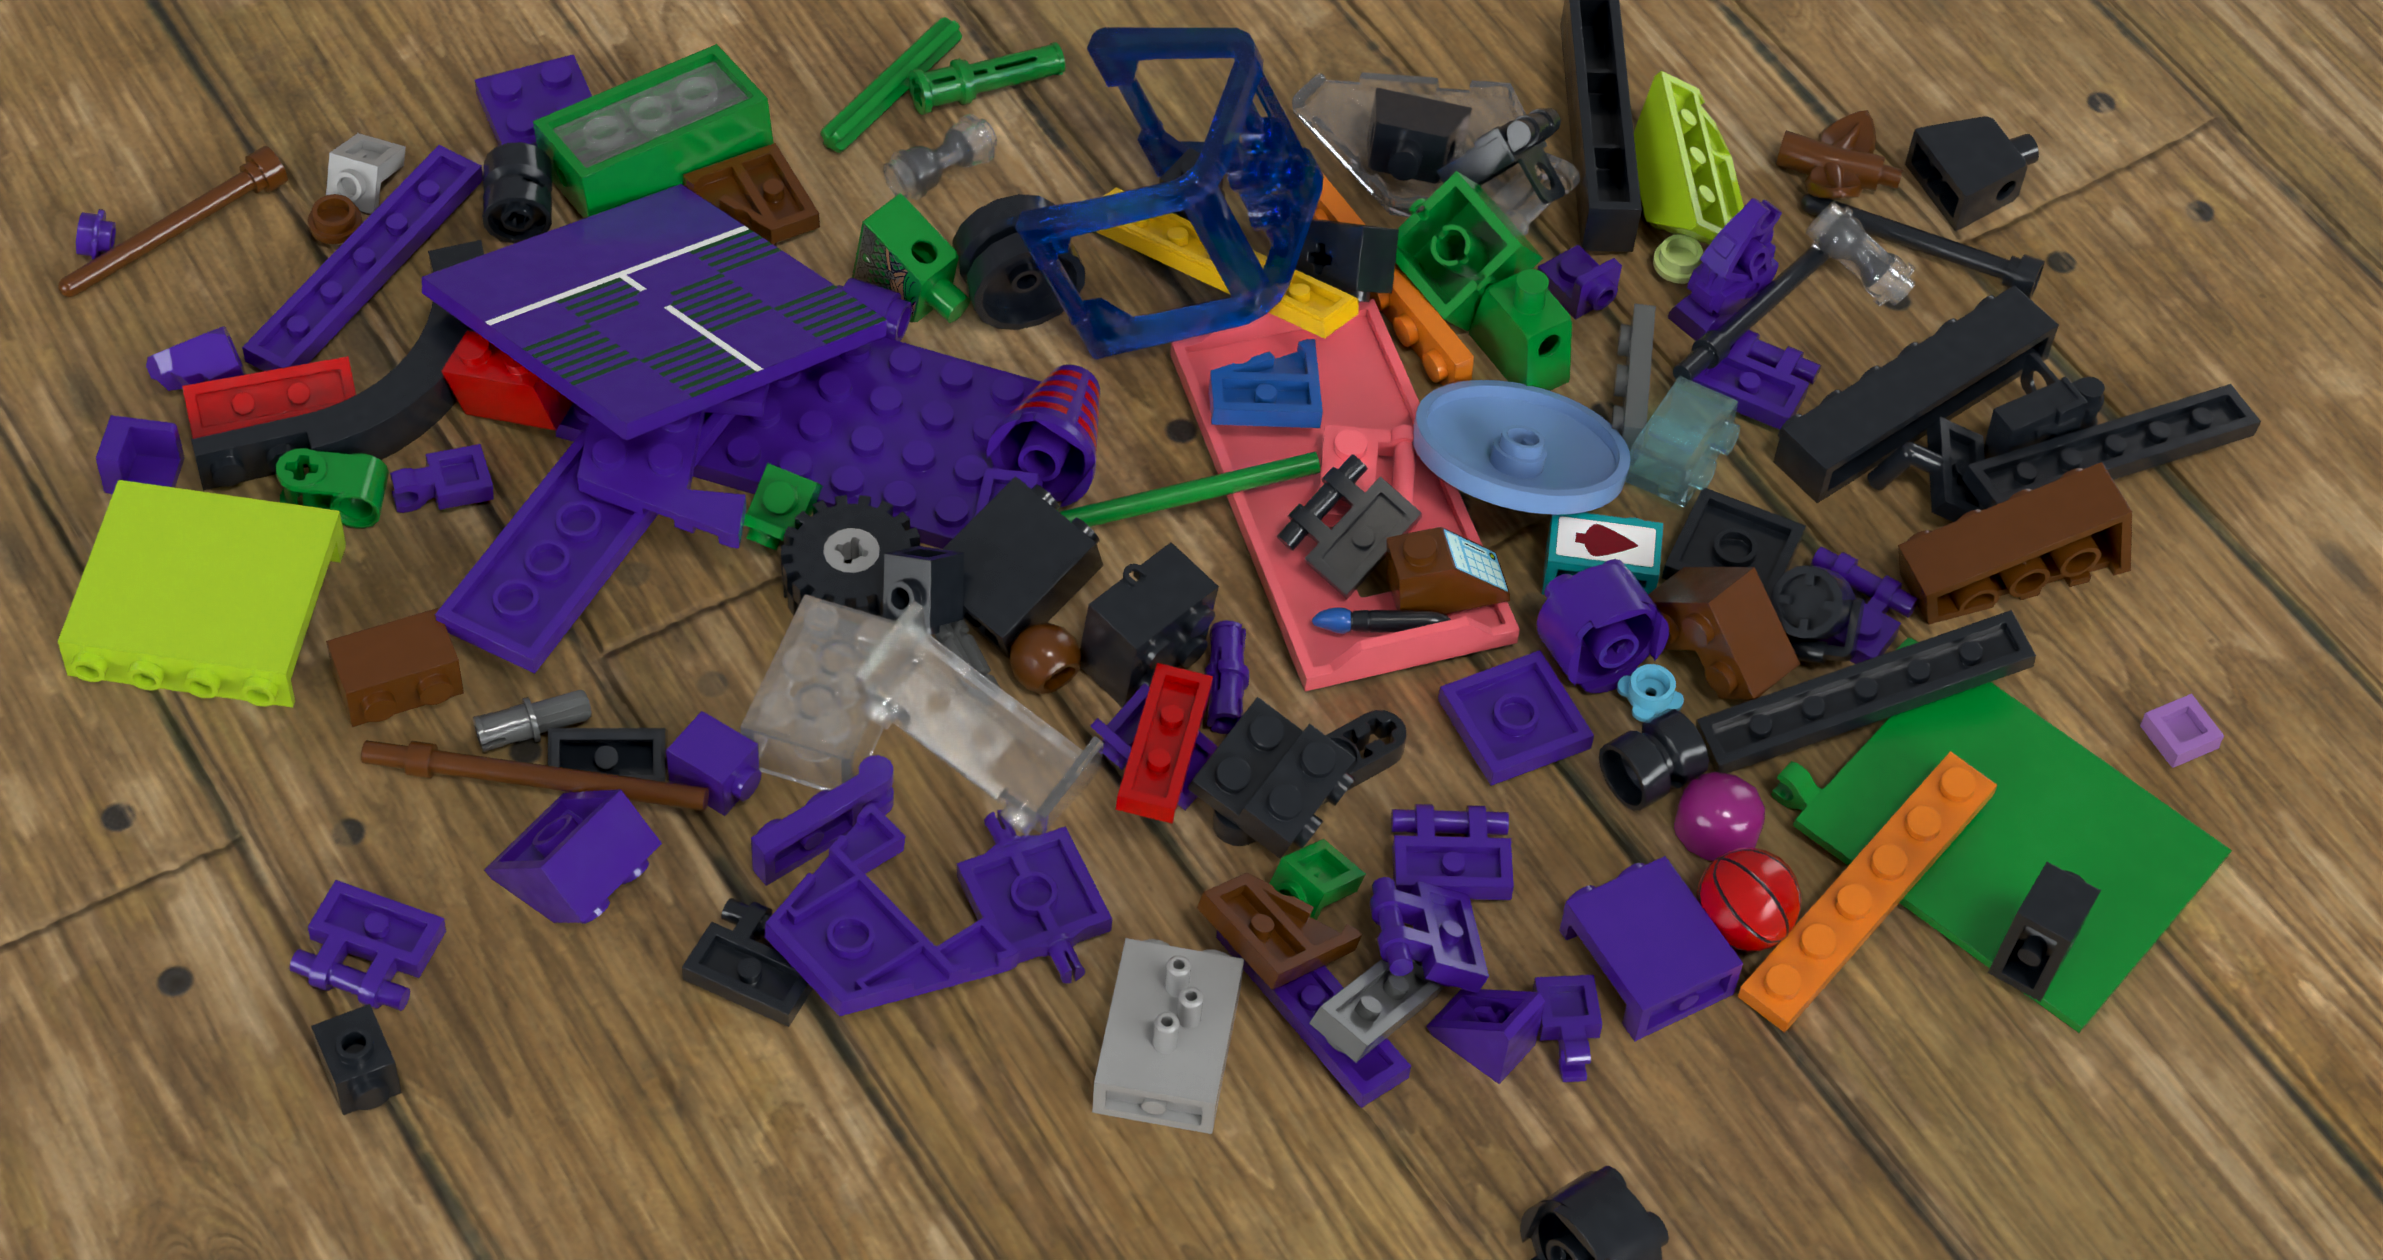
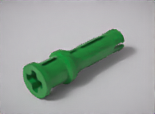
[909,42,1065,115]

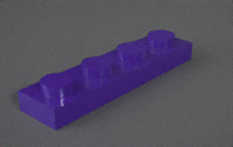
[1216,931,1411,1108]

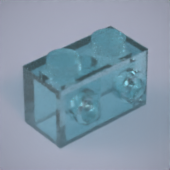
[1626,376,1740,508]

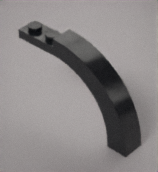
[191,240,484,491]

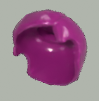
[1674,772,1765,861]

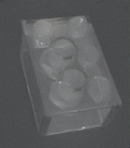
[740,594,912,790]

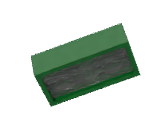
[533,44,774,218]

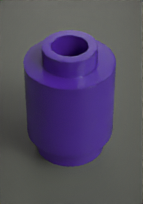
[837,278,912,341]

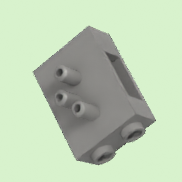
[1092,938,1244,1134]

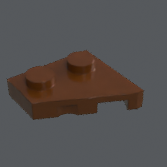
[683,143,820,244]
[1197,873,1362,990]

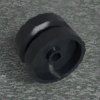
[952,194,1085,330]

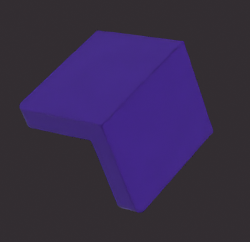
[96,415,185,494]

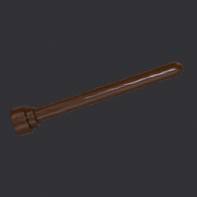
[58,146,288,297]

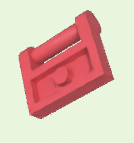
[1319,424,1418,532]

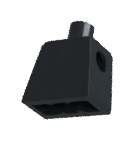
[1367,87,1472,184]
[1905,116,2039,231]

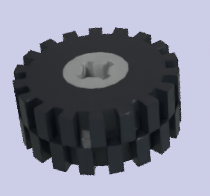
[781,495,920,641]

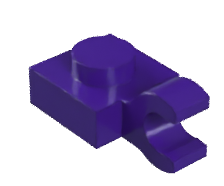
[390,444,494,513]
[1532,975,1603,1082]

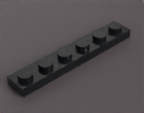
[1962,384,2261,509]
[1696,610,2036,774]

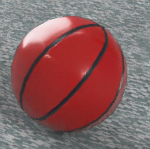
[1696,847,1801,952]

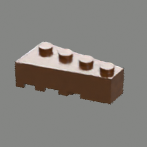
[1898,462,2132,625]

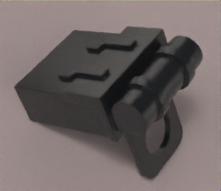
[1437,108,1565,204]
[1984,353,2105,459]

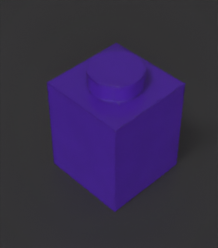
[666,711,761,816]

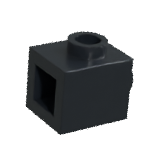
[883,546,964,635]
[311,1004,402,1115]

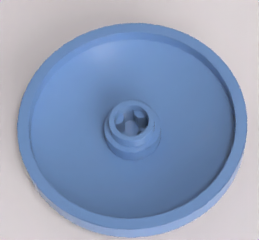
[1412,380,1631,515]

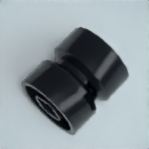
[482,142,552,243]
[1599,709,1709,811]

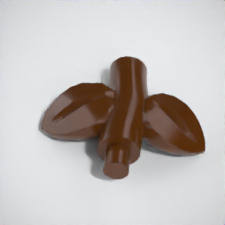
[1776,110,1903,199]

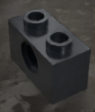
[1988,862,2101,1002]

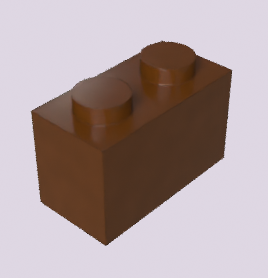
[326,608,464,727]

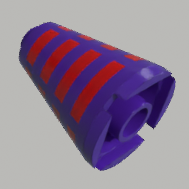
[986,364,1100,507]

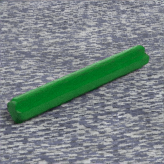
[820,17,962,153]

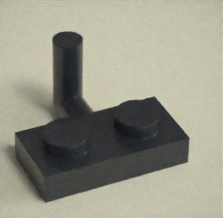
[1867,417,1985,522]

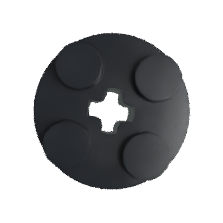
[1520,1166,1669,1260]

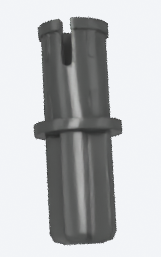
[473,690,592,753]

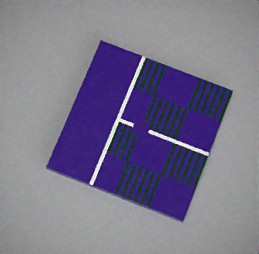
[422,184,887,441]

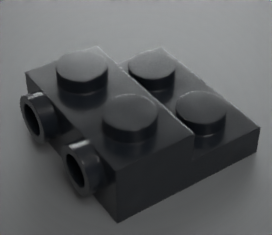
[1187,697,1356,859]

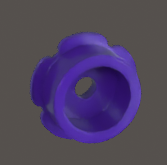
[76,209,116,260]

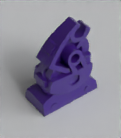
[1668,198,1782,341]

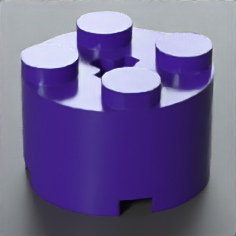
[1537,559,1669,693]

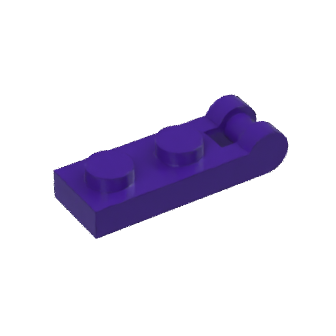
[751,755,894,886]

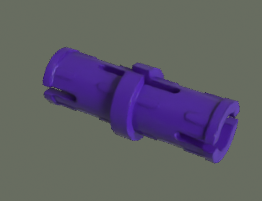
[1204,620,1249,734]

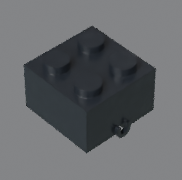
[1080,542,1219,708]

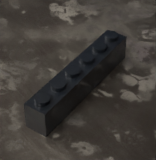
[1560,0,1642,252]
[1773,285,2059,503]

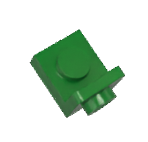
[744,463,823,551]
[1269,839,1366,920]

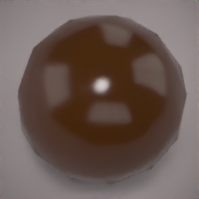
[1010,622,1081,694]

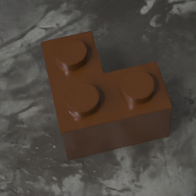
[1648,567,1800,700]

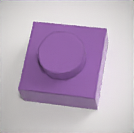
[2140,694,2224,768]

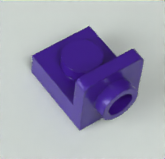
[1537,245,1622,320]

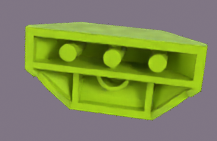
[1634,71,1744,244]

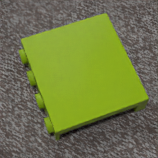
[58,480,346,708]

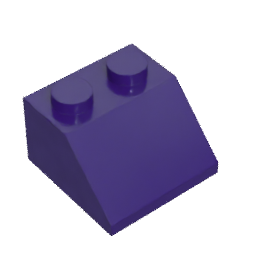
[484,789,662,924]

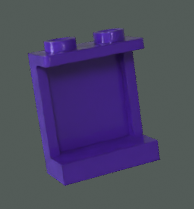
[1559,856,1743,1042]

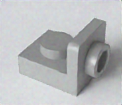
[326,133,406,214]

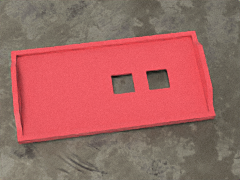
[1170,299,1520,691]

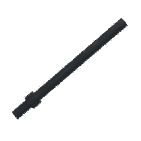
[1673,218,1858,384]

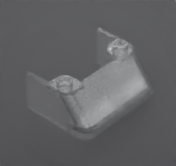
[855,600,1104,835]

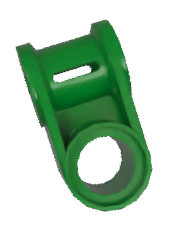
[276,448,389,528]

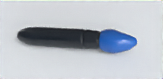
[1312,607,1451,634]

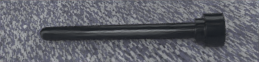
[1801,193,2045,299]

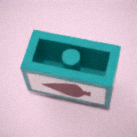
[1541,512,1663,595]

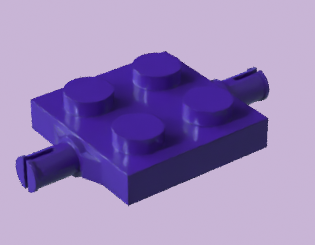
[957,810,1112,983]

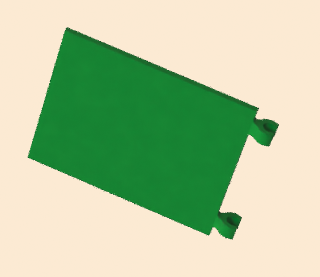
[1771,637,2232,1033]

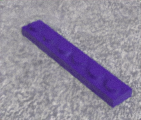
[242,145,483,371]

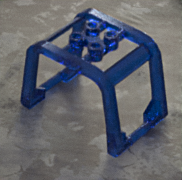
[1015,27,1324,359]

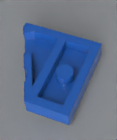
[1208,339,1323,428]

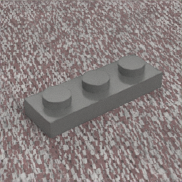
[1611,304,1656,463]
[1309,959,1444,1062]

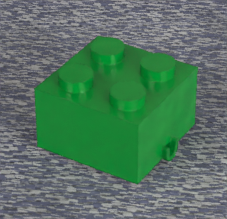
[1395,171,1543,332]

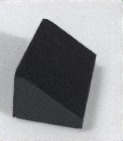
[548,728,668,782]

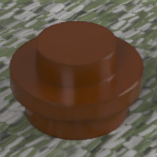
[308,194,363,244]

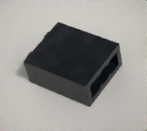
[943,476,1104,659]

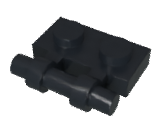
[1277,454,1422,599]
[682,898,813,1027]

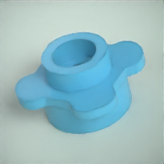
[1617,664,1684,722]

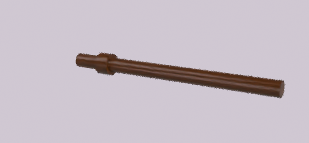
[361,740,709,811]

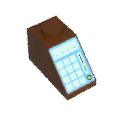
[1386,527,1510,614]

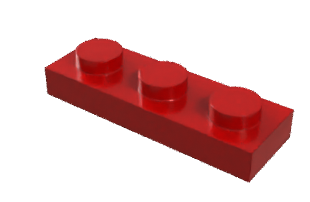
[182,356,356,439]
[1115,663,1213,824]

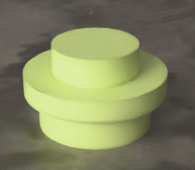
[1653,234,1704,284]

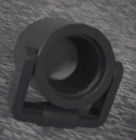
[1770,565,1864,664]

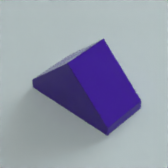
[1426,989,1545,1084]

